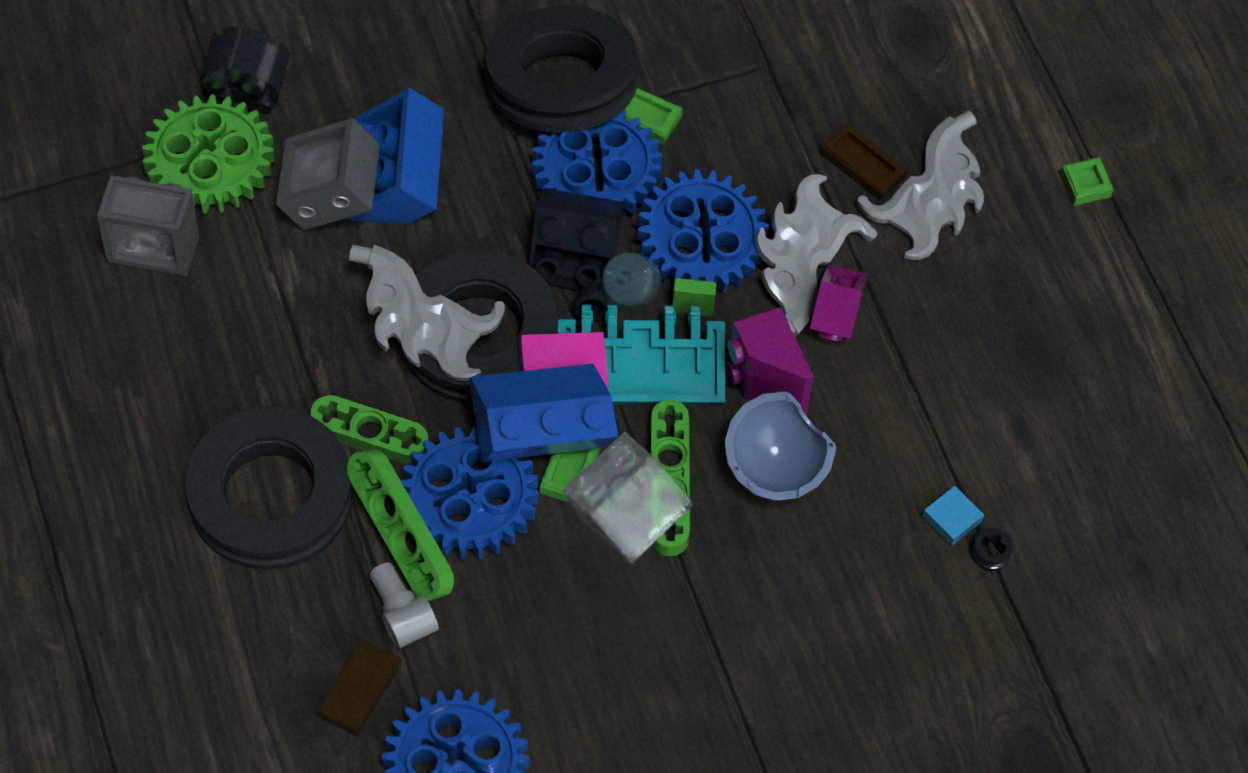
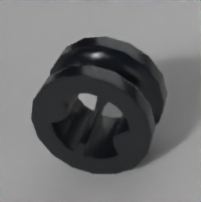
[972,527,1013,572]

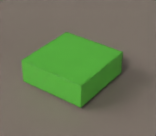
[1060,157,1114,206]
[673,278,716,316]

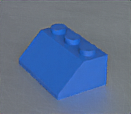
[346,88,444,224]
[469,363,618,462]

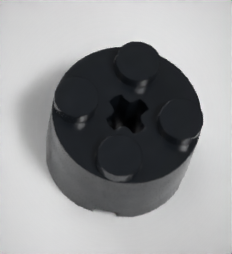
[200,26,290,114]

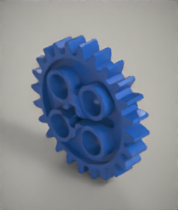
[532,110,662,214]
[636,169,769,293]
[401,426,539,560]
[382,689,529,773]

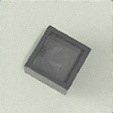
[276,118,380,230]
[97,175,199,276]

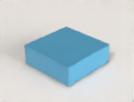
[922,486,984,546]

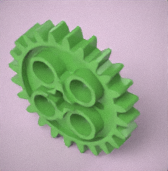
[142,94,275,214]

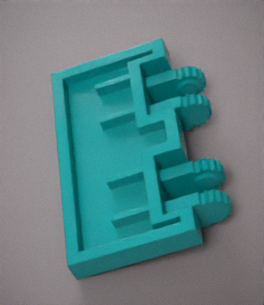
[558,305,725,406]

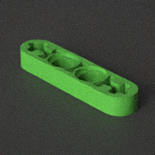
[650,399,690,557]
[347,449,454,601]

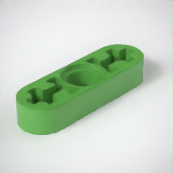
[310,395,428,465]

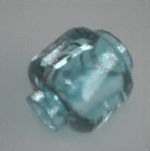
[602,252,661,307]

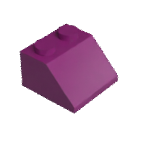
[725,307,814,416]

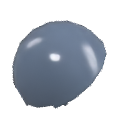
[725,392,836,501]

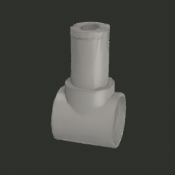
[369,562,439,649]

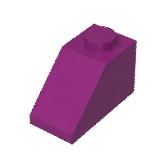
[810,264,868,341]

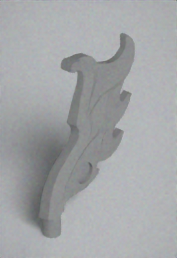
[857,111,984,260]
[755,174,877,336]
[349,244,505,382]

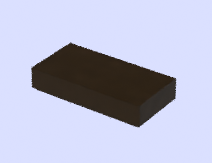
[820,123,907,201]
[318,639,401,737]

